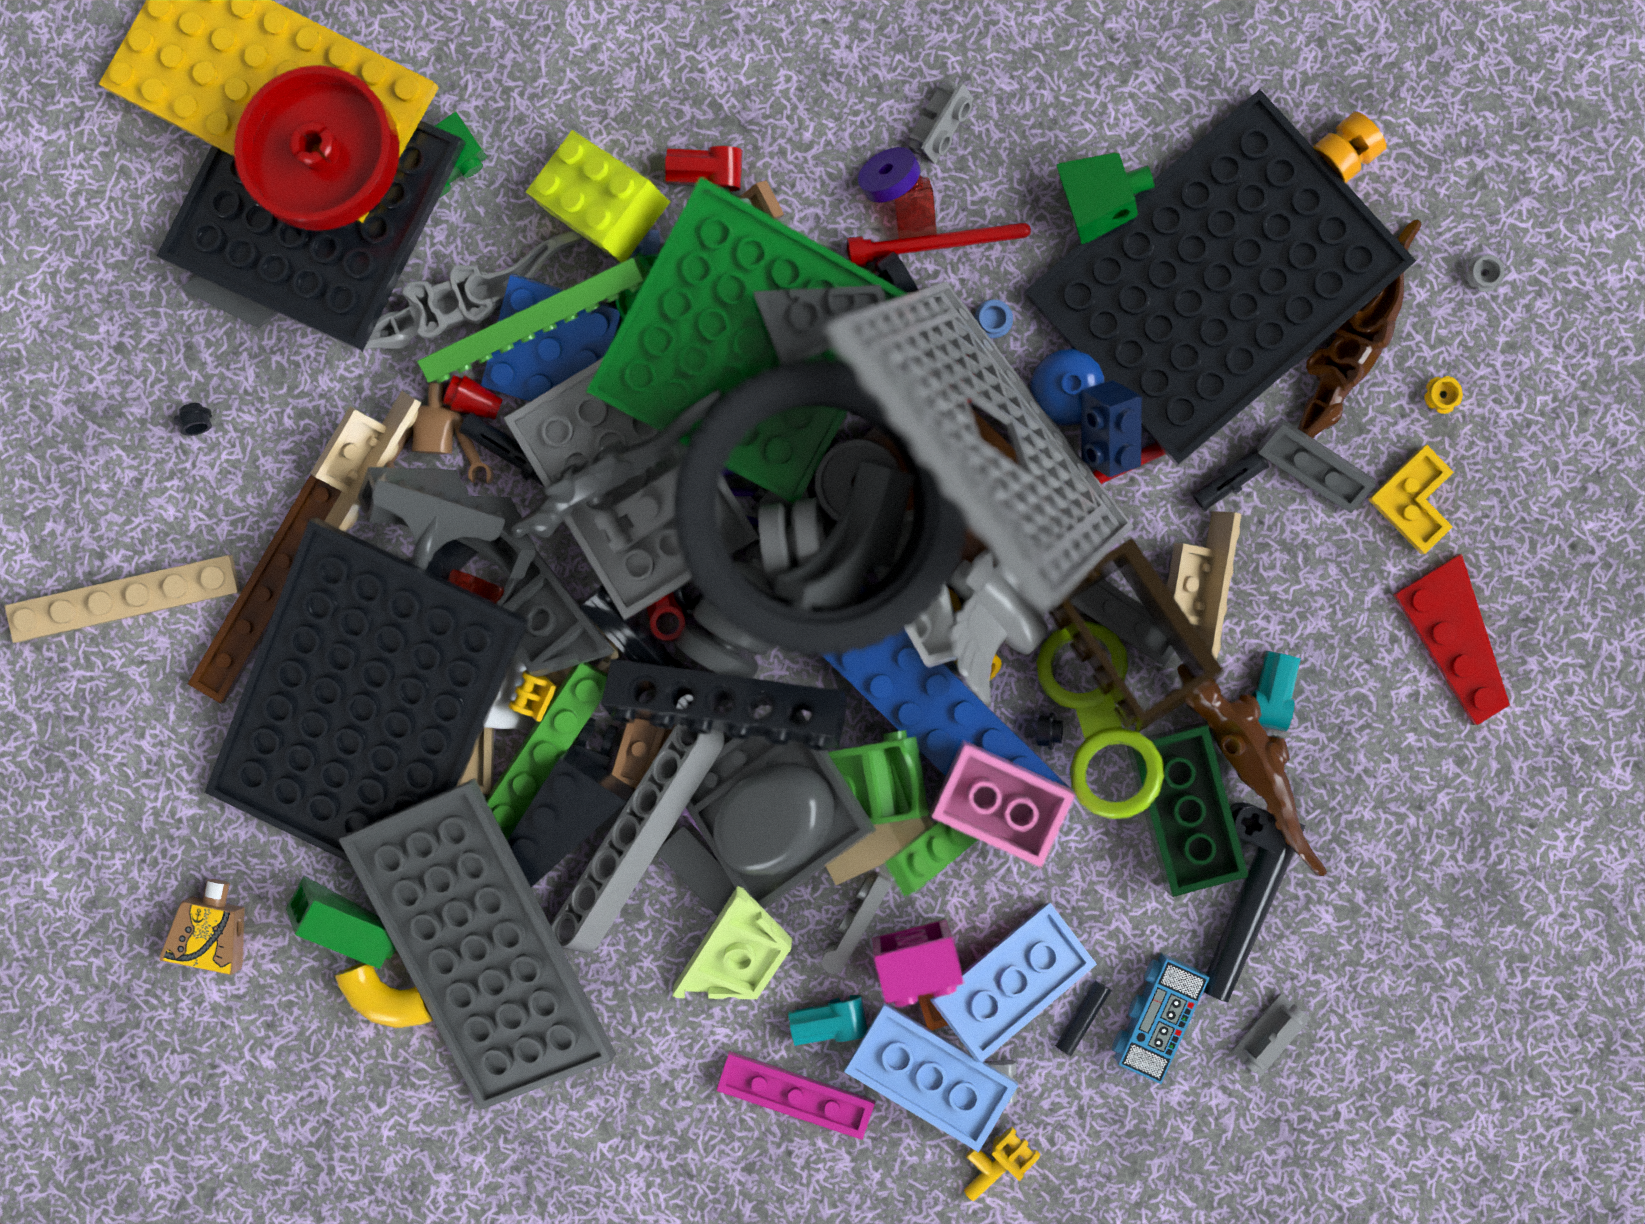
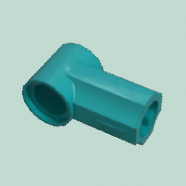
[1251,651,1301,732]
[788,995,868,1046]

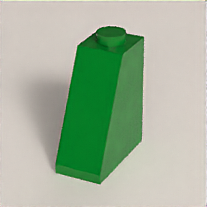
[286,876,396,969]

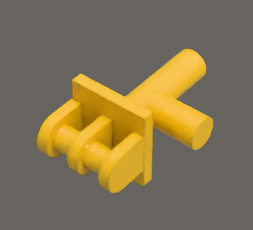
[508,670,556,722]
[964,1127,1041,1201]

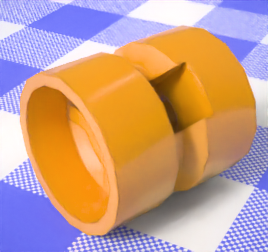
[1313,111,1387,183]

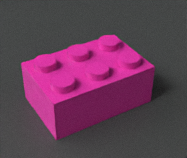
[872,919,964,1007]

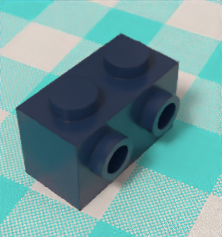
[1081,380,1142,478]

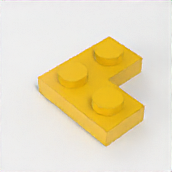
[1368,445,1454,554]

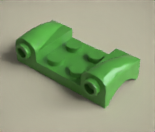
[827,730,929,825]

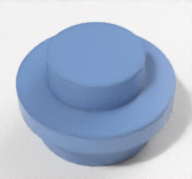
[974,300,1013,339]

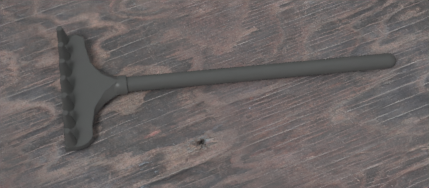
[372,473,506,570]

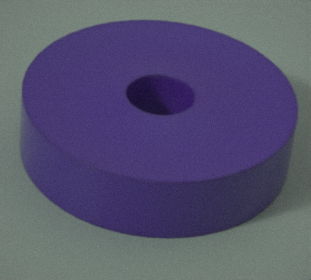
[858,147,921,203]

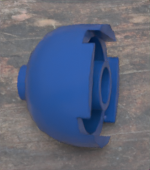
[1030,349,1105,426]

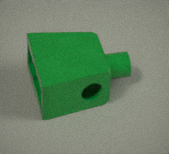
[1056,153,1155,244]

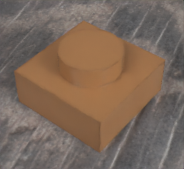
[738,180,784,220]

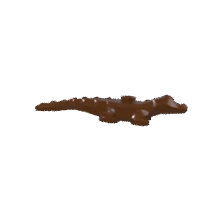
[1298,219,1422,438]
[1177,663,1327,876]

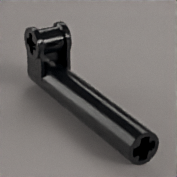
[1203,802,1306,1002]

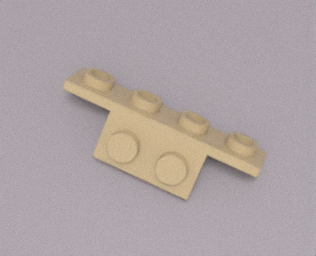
[311,391,421,531]
[1167,511,1241,659]

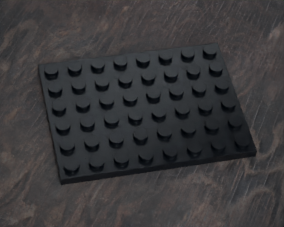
[1024,89,1416,466]
[204,517,530,863]

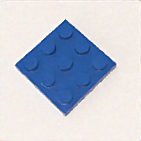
[481,274,622,402]

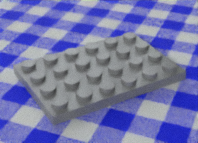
[504,357,760,620]

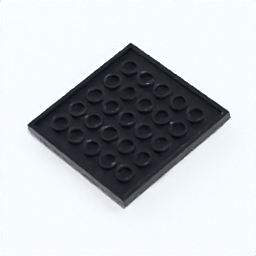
[156,120,466,352]

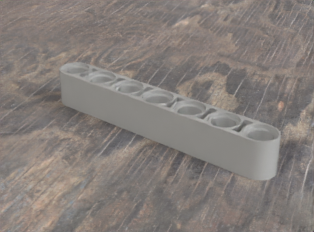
[551,725,724,953]

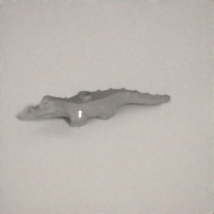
[364,231,585,349]

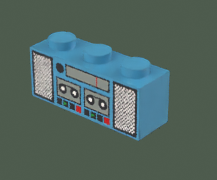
[1112,953,1209,1084]

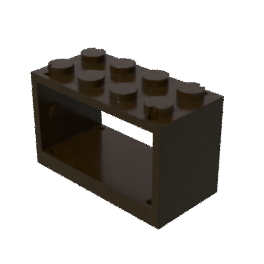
[1048,538,1224,732]

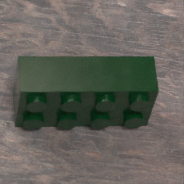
[1126,723,1249,897]

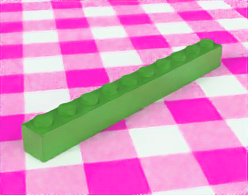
[417,256,647,384]

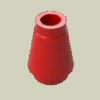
[443,375,503,420]

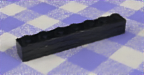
[579,584,718,710]

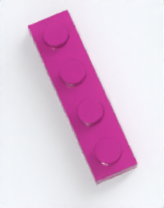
[716,1051,875,1140]

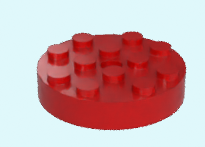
[234,65,400,230]

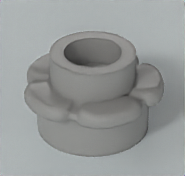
[1466,254,1504,292]

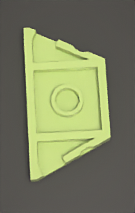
[672,886,792,999]

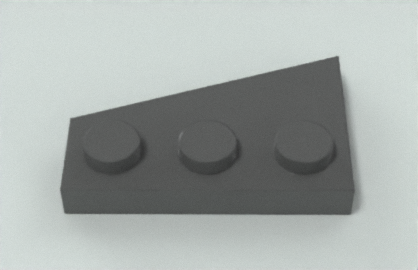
[752,285,887,365]

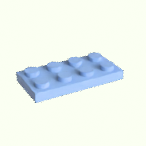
[930,903,1097,1063]
[844,1002,1019,1152]

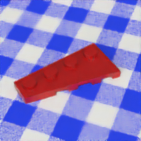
[1393,554,1510,725]

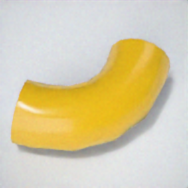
[334,962,434,1028]

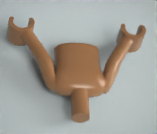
[386,383,494,484]

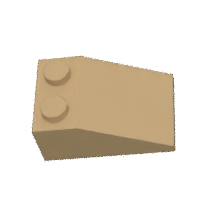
[826,815,933,885]

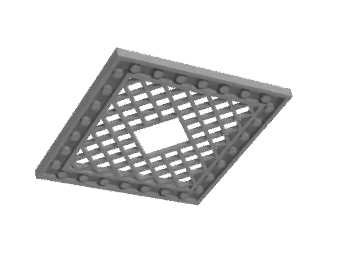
[826,281,1134,613]

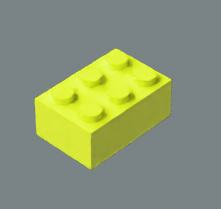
[526,130,670,263]

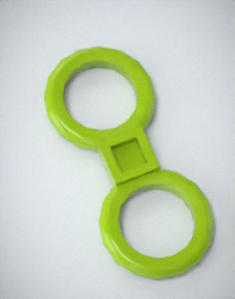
[1036,621,1164,819]

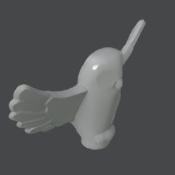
[947,535,1058,703]

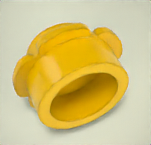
[1424,376,1463,414]

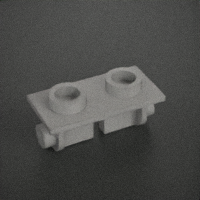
[907,80,974,165]
[1231,993,1311,1077]

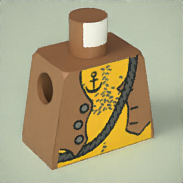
[159,879,245,975]

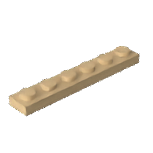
[4,555,241,643]

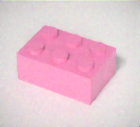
[930,740,1075,868]

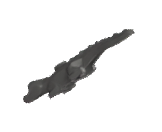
[511,389,723,538]

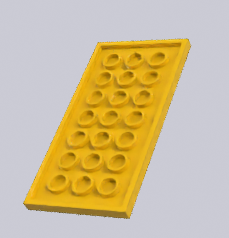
[99,0,439,223]

